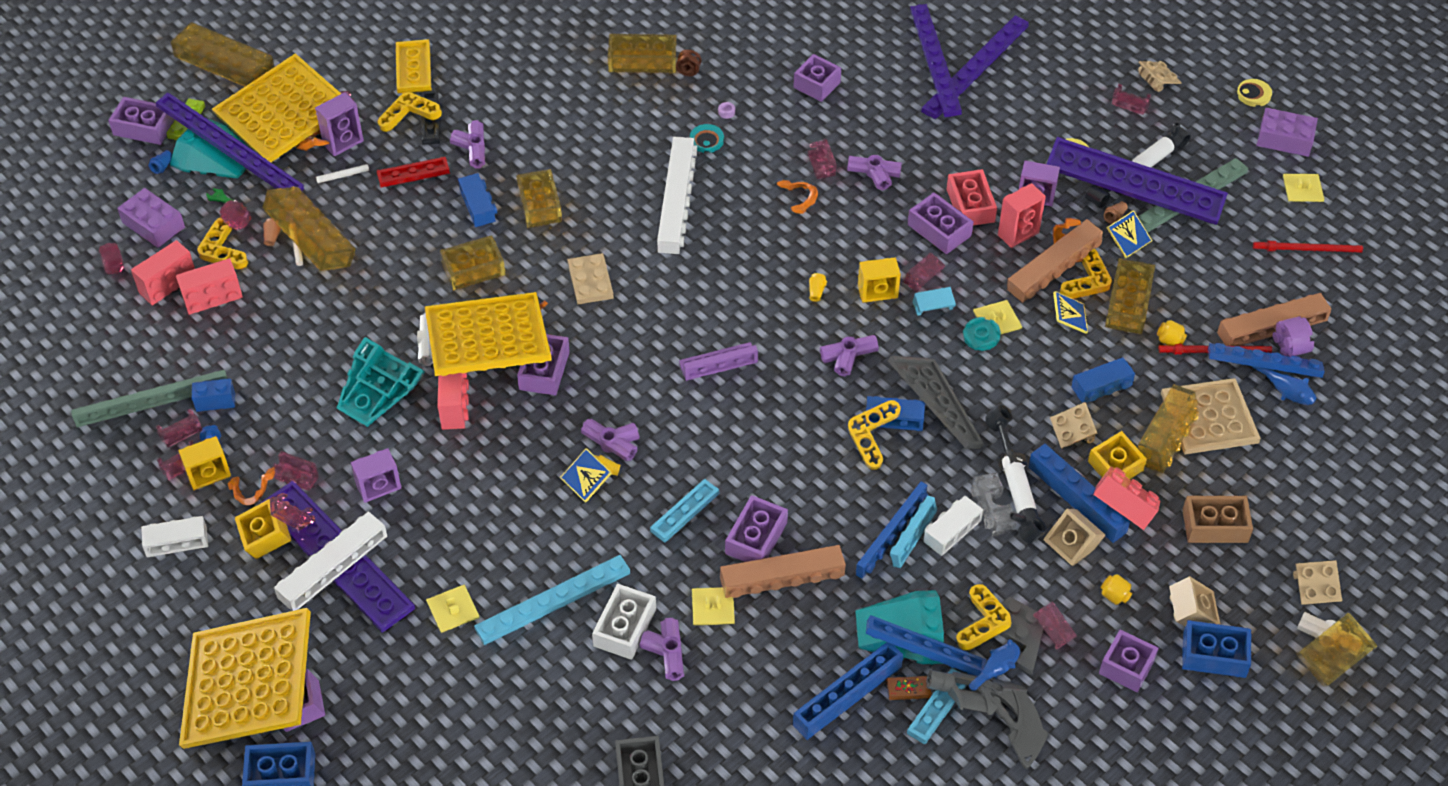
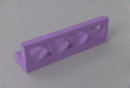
[679,342,758,381]

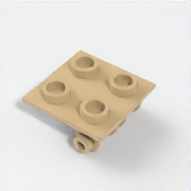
[1138,61,1182,92]
[1050,402,1097,449]
[1293,560,1342,605]

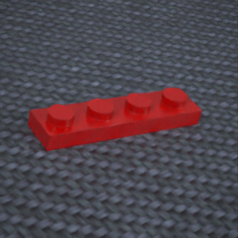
[377,157,450,188]

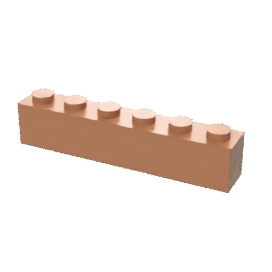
[1007,219,1103,303]
[1217,293,1332,346]
[720,545,846,598]

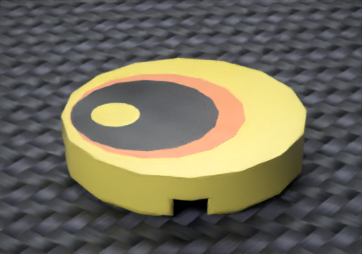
[1237,79,1272,107]

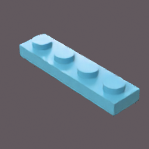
[650,479,719,543]
[890,496,937,569]
[907,668,967,744]

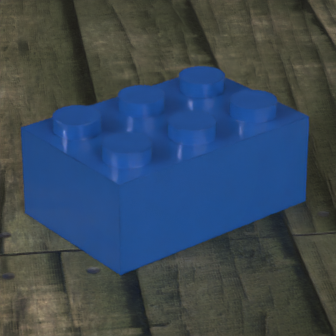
[1182,620,1251,678]
[242,742,315,786]

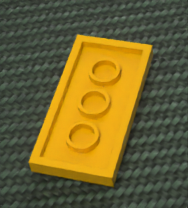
[396,39,432,93]

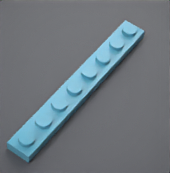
[474,555,630,645]

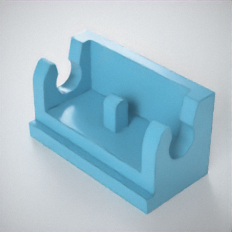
[913,287,956,316]

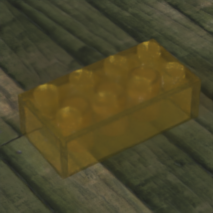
[608,34,677,73]
[1105,258,1155,334]
[1138,384,1199,474]

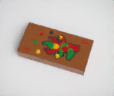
[887,676,932,700]

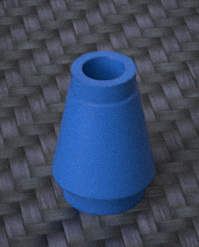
[148,150,172,174]

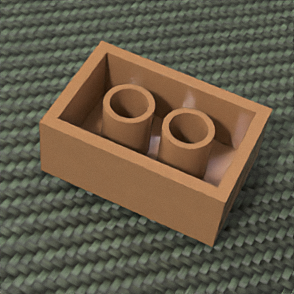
[1182,496,1253,543]

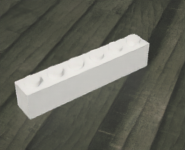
[274,511,387,611]

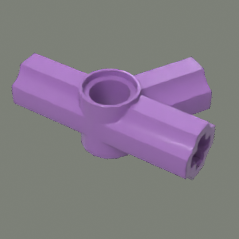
[450,120,485,168]
[847,155,902,191]
[820,335,879,377]
[581,419,639,461]
[640,618,684,681]

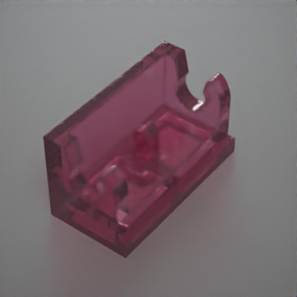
[1112,84,1151,115]
[808,139,836,179]
[903,252,945,292]
[155,409,202,448]
[157,440,194,481]
[273,451,319,491]
[270,493,316,530]
[1033,601,1077,649]

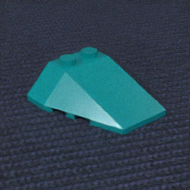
[170,119,251,178]
[337,337,425,427]
[855,590,944,665]

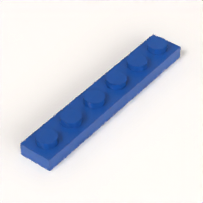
[1208,343,1325,378]
[856,482,928,579]
[866,615,986,676]

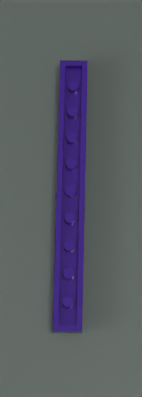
[910,4,962,117]
[921,15,1029,120]
[156,92,304,200]

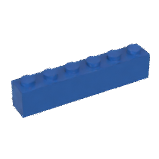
[1028,444,1130,543]
[793,642,903,740]

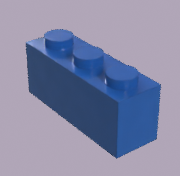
[458,173,497,227]
[1071,357,1135,403]
[865,396,925,431]

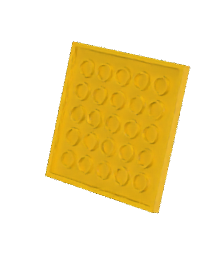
[212,53,341,162]
[425,292,552,376]
[179,608,311,749]

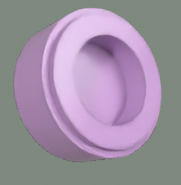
[718,102,735,119]

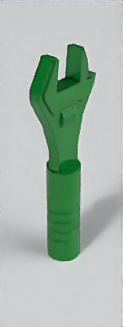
[206,188,247,213]

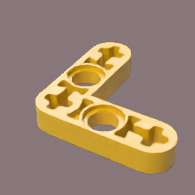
[377,92,442,132]
[197,217,248,269]
[1060,249,1112,299]
[848,400,901,470]
[956,584,1011,651]

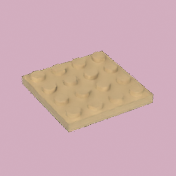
[1161,378,1261,455]

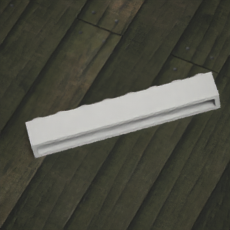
[657,137,697,254]

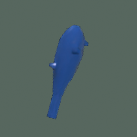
[1252,366,1317,405]
[969,639,1020,691]

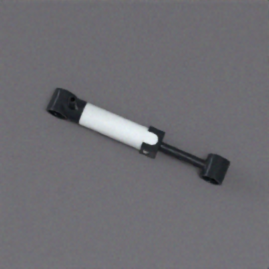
[1085,122,1191,208]
[985,405,1047,544]

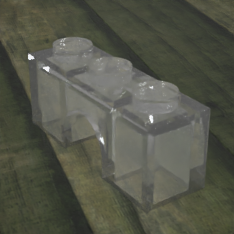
[971,472,1017,536]

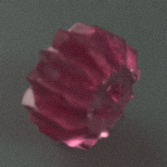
[219,199,252,231]
[99,243,124,274]

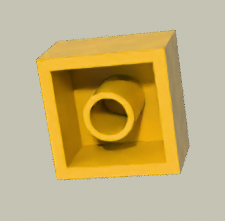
[858,257,901,303]
[1088,431,1147,479]
[178,436,231,491]
[235,499,292,559]

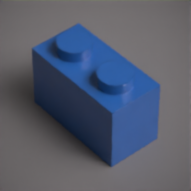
[192,378,235,412]

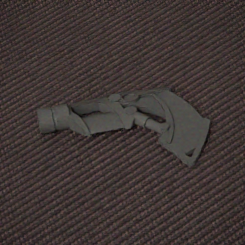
[926,670,1048,769]

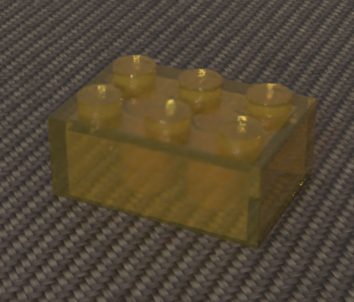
[516,169,562,228]
[440,235,506,291]
[1296,612,1377,687]

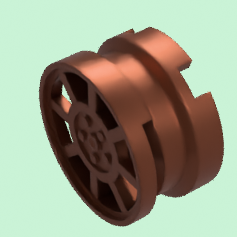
[676,50,702,76]

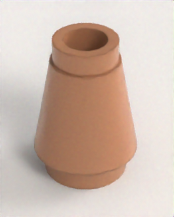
[1104,201,1128,224]
[263,218,281,246]

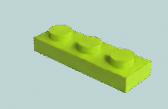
[166,98,206,140]

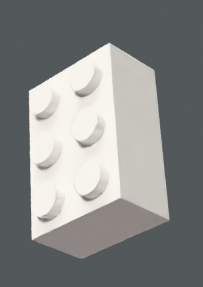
[592,584,656,660]

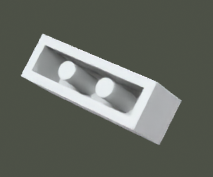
[924,496,983,556]
[141,516,208,557]

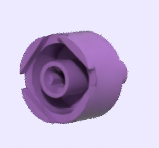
[1272,316,1314,357]

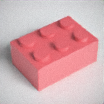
[947,169,997,226]
[998,183,1046,248]
[131,240,195,305]
[176,258,243,315]
[438,373,469,430]
[1093,467,1161,530]

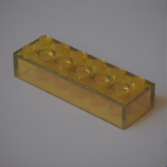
[170,22,275,87]
[262,187,356,271]

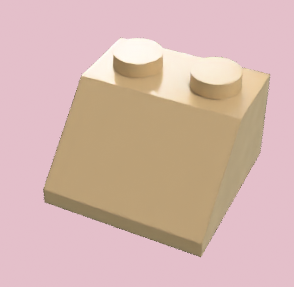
[1043,509,1105,566]
[1169,576,1221,627]

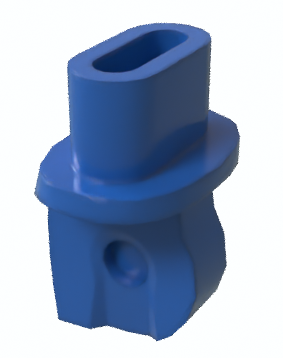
[200,425,221,441]

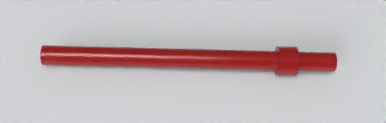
[1253,240,1363,253]
[1158,343,1272,355]

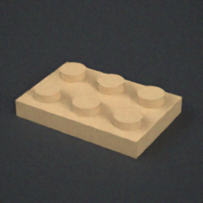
[567,253,614,305]

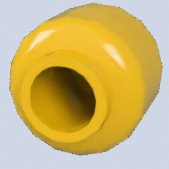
[1157,320,1187,345]
[1100,574,1132,605]

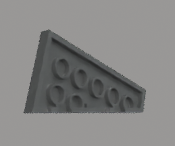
[887,356,984,449]

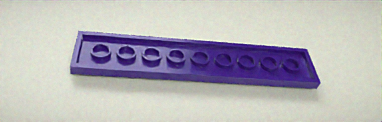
[1047,137,1228,225]
[260,481,415,633]

